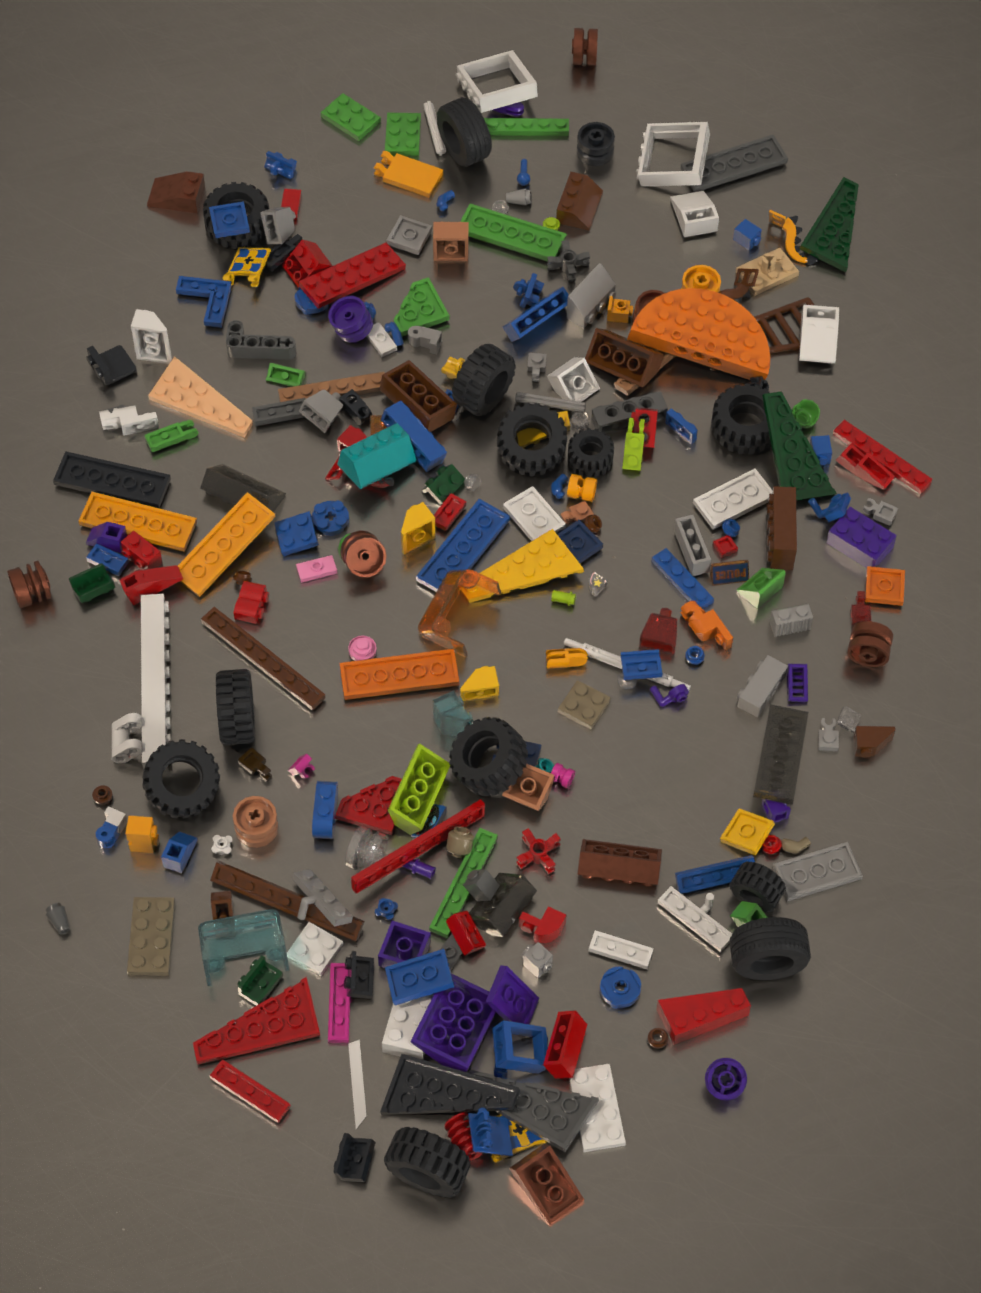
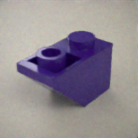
[86,522,127,553]

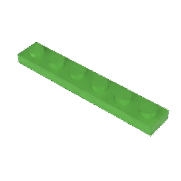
[484,118,569,136]
[429,828,498,938]

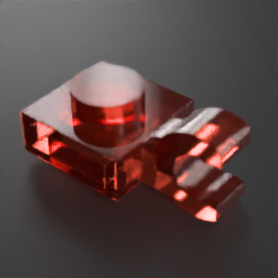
[851,591,871,625]

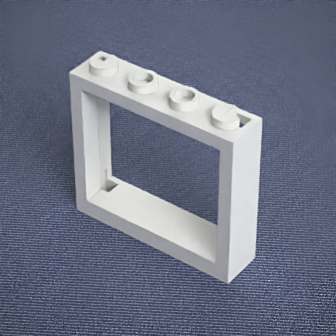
[455,50,538,113]
[636,122,710,186]

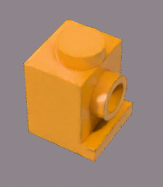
[607,296,633,323]

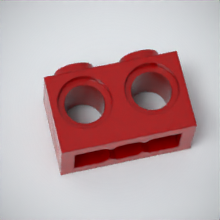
[631,407,658,448]

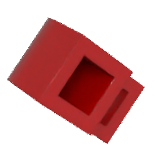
[519,906,567,943]

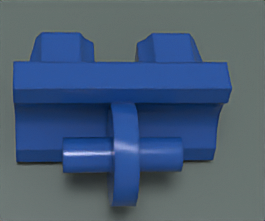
[264,151,297,179]
[513,273,544,308]

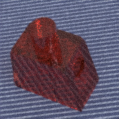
[639,608,677,654]

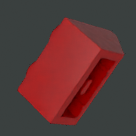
[282,239,332,287]

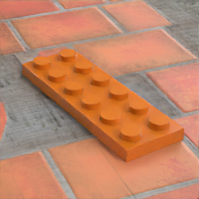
[340,649,459,700]

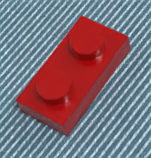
[433,493,466,531]

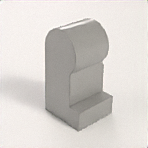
[408,326,442,355]

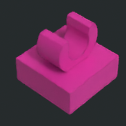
[288,754,315,779]

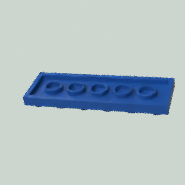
[416,499,510,598]

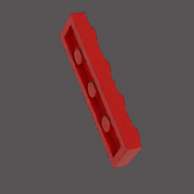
[210,1059,291,1123]

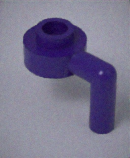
[650,684,689,707]

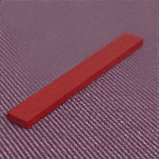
[351,799,485,893]

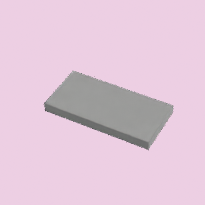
[773,842,863,902]

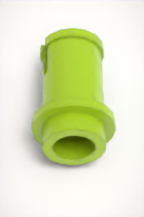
[551,590,576,606]

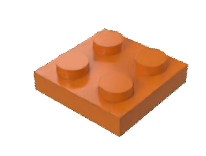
[865,566,905,606]

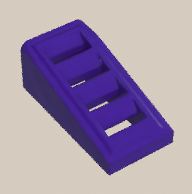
[786,664,808,702]

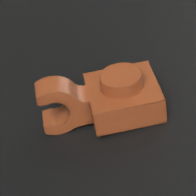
[560,501,594,525]

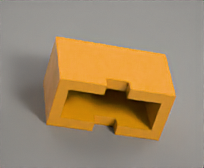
[125,815,159,853]

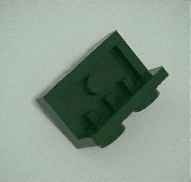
[422,464,466,505]
[69,563,116,603]
[237,955,283,1006]

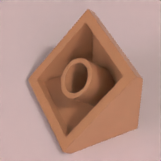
[502,764,555,811]

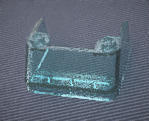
[198,909,290,986]

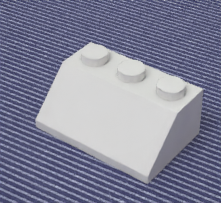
[131,309,172,364]

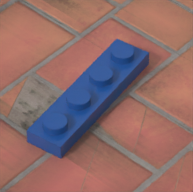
[651,548,714,609]
[675,855,755,894]

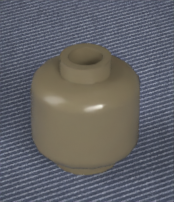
[446,827,474,858]

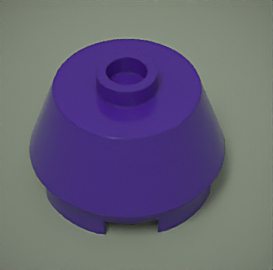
[705,1058,747,1100]

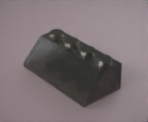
[200,464,286,512]

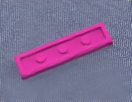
[328,963,350,1043]

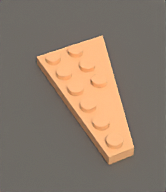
[148,356,253,438]

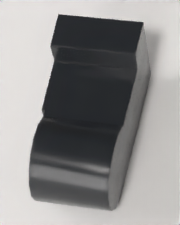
[339,389,373,425]

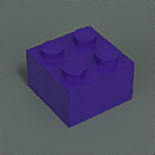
[378,921,431,968]

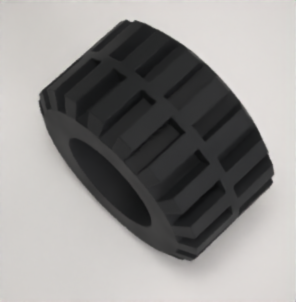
[568,428,614,478]
[730,861,786,913]

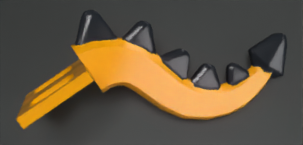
[769,210,818,266]

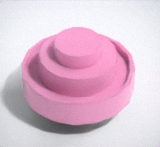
[348,635,377,661]

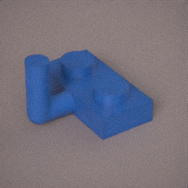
[808,492,851,522]

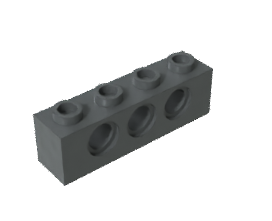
[591,391,668,434]

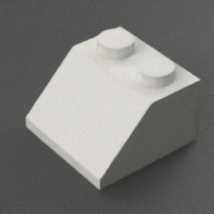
[547,357,600,402]

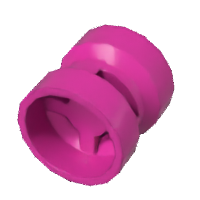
[551,763,576,788]

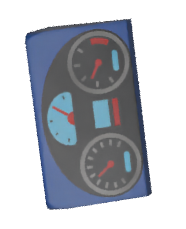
[411,804,447,838]

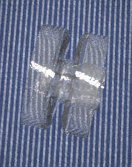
[345,825,389,871]

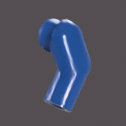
[436,190,455,211]
[551,474,568,499]

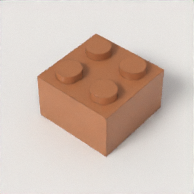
[433,221,469,261]

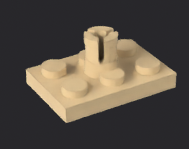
[736,248,799,296]

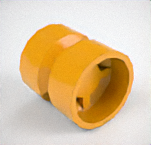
[567,474,597,502]

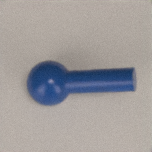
[517,159,530,186]

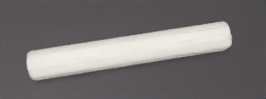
[423,101,446,156]

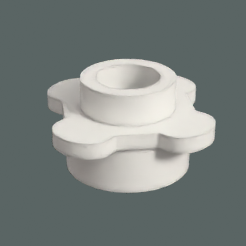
[211,835,232,855]

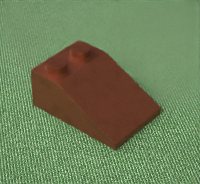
[147,171,205,214]
[509,1144,584,1225]

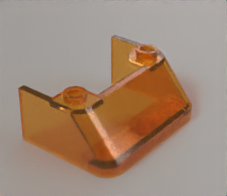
[418,569,501,657]

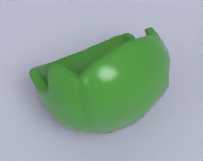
[792,399,820,428]

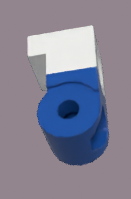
[96,806,128,848]

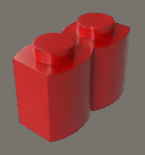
[233,581,269,624]

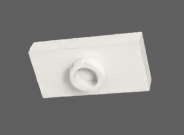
[366,322,397,357]

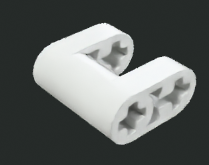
[112,713,142,763]

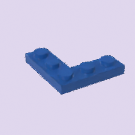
[176,276,232,328]

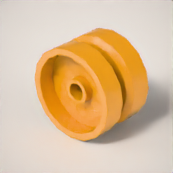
[681,265,721,293]

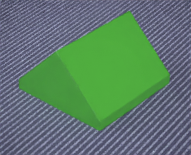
[737,568,786,609]

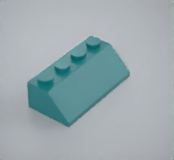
[337,423,416,489]

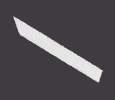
[348,1040,367,1129]

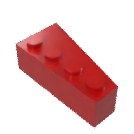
[656,988,751,1045]

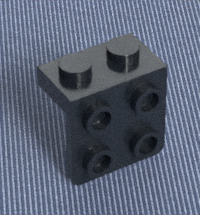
[86,345,137,386]

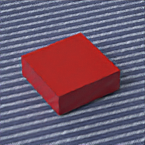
[712,535,738,559]

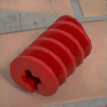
[444,1112,483,1161]

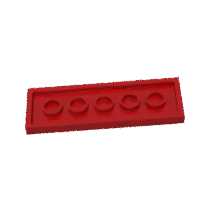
[299,242,406,309]

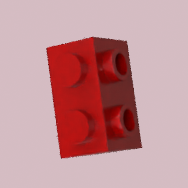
[120,530,163,570]

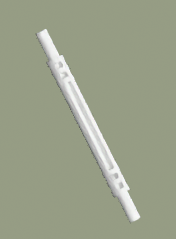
[564,638,691,690]

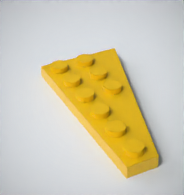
[458,529,584,603]

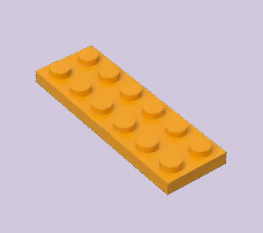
[78,492,197,552]
[178,492,276,597]

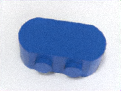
[312,781,338,839]

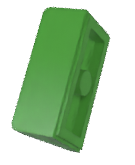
[266,363,306,387]

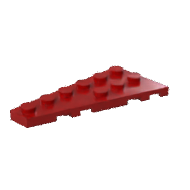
[193,977,320,1065]

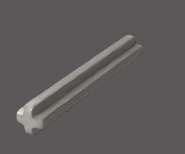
[515,392,586,412]

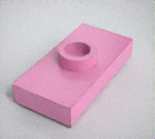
[296,555,337,583]

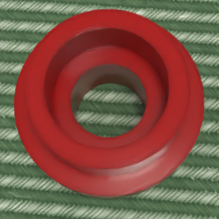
[762,835,782,854]

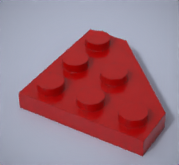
[335,776,402,835]

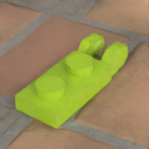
[622,418,645,471]

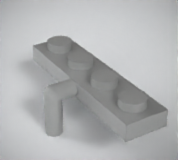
[292,869,353,927]

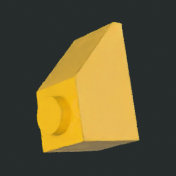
[460,666,499,701]

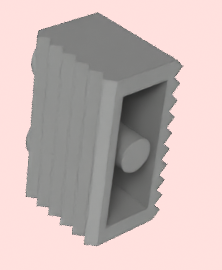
[770,604,813,637]

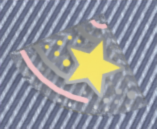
[589,571,608,597]

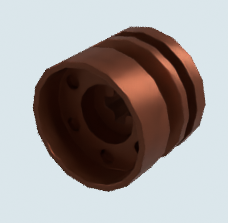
[7,561,51,608]

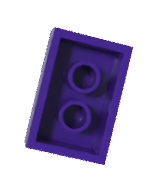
[827,507,897,568]

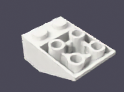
[670,191,719,237]
[799,305,839,363]

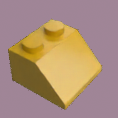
[401,502,436,555]

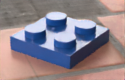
[209,201,250,238]
[274,511,319,556]

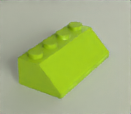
[388,743,450,835]

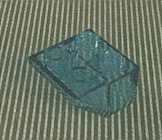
[433,690,473,738]

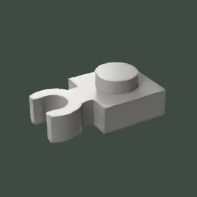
[862,498,898,526]
[818,718,839,751]

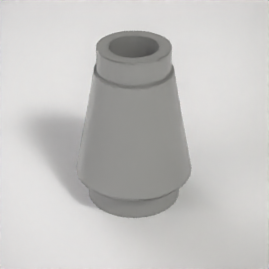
[506,188,532,206]

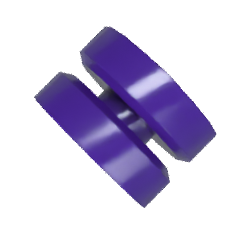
[328,296,373,343]

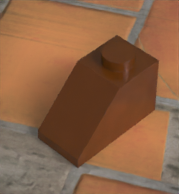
[854,726,895,758]
[211,891,236,939]

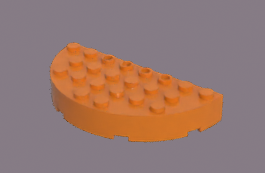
[627,288,770,380]

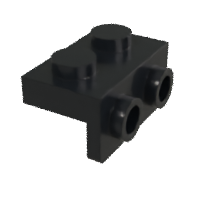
[344,951,374,999]
[333,1133,376,1182]

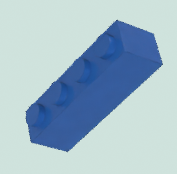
[502,286,569,342]
[381,401,447,472]

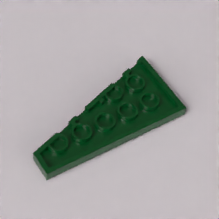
[800,177,859,272]
[762,391,837,501]

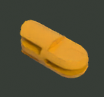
[545,648,588,669]

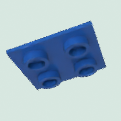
[468,1108,513,1156]

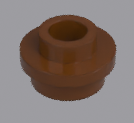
[585,515,602,533]
[233,571,252,585]
[92,785,113,805]
[647,1028,668,1049]

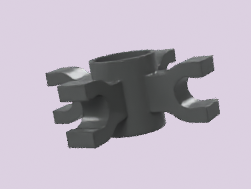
[547,240,590,282]

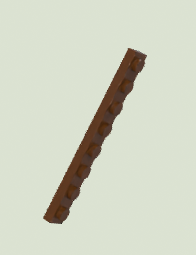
[201,607,326,710]
[210,861,365,941]

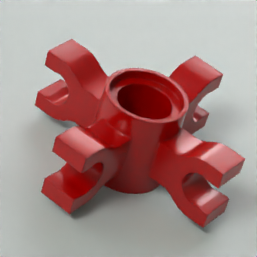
[516,828,561,875]

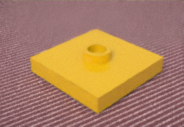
[720,808,775,855]

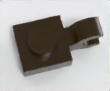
[238,747,272,781]

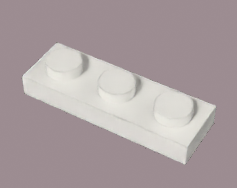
[589,930,654,969]

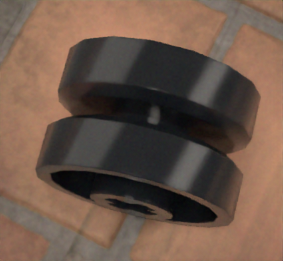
[577,122,615,166]

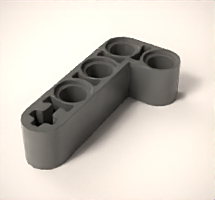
[226,320,297,360]

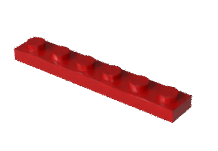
[833,419,932,494]

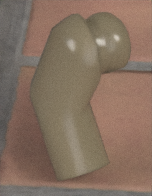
[781,837,811,854]

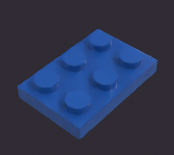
[385,949,454,1005]

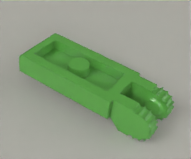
[144,420,199,452]

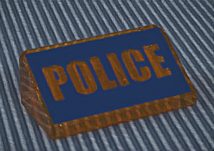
[710,560,749,585]

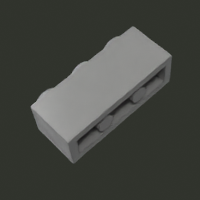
[674,515,711,576]
[737,655,788,718]

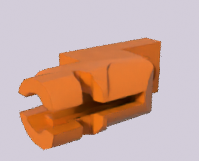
[680,601,733,651]

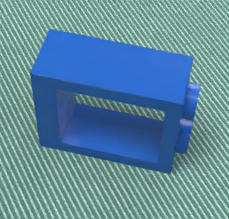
[492,1020,548,1074]

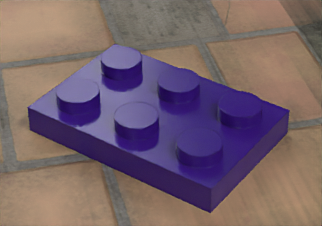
[486,965,539,1024]

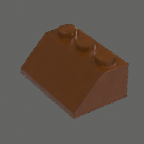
[556,172,603,231]

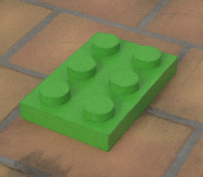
[320,93,381,141]
[385,112,421,156]

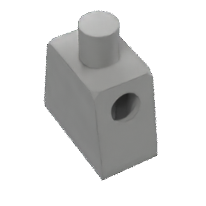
[260,207,296,244]
[299,390,343,433]

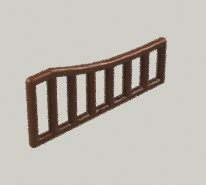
[709,297,815,371]

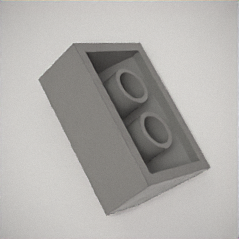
[567,263,616,329]

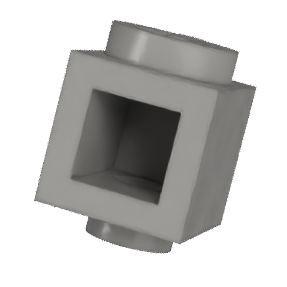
[521,942,553,978]

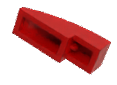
[836,443,895,490]

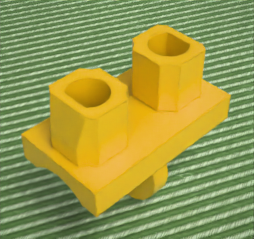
[441,356,465,379]

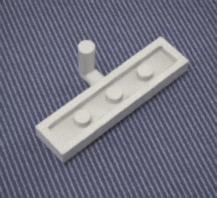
[658,886,732,953]

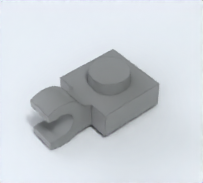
[527,353,547,382]

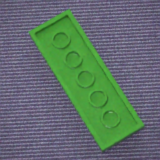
[460,203,567,261]

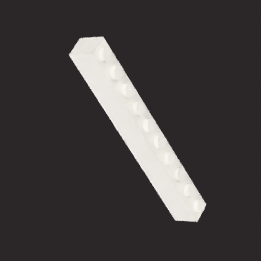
[141,594,171,771]

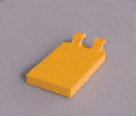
[374,151,443,198]

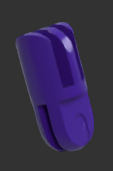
[492,102,524,117]

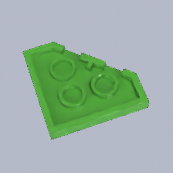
[394,277,450,336]

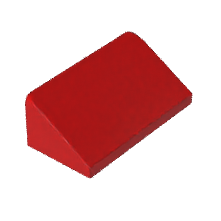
[446,911,486,955]

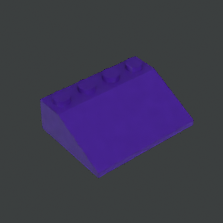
[410,973,496,1072]

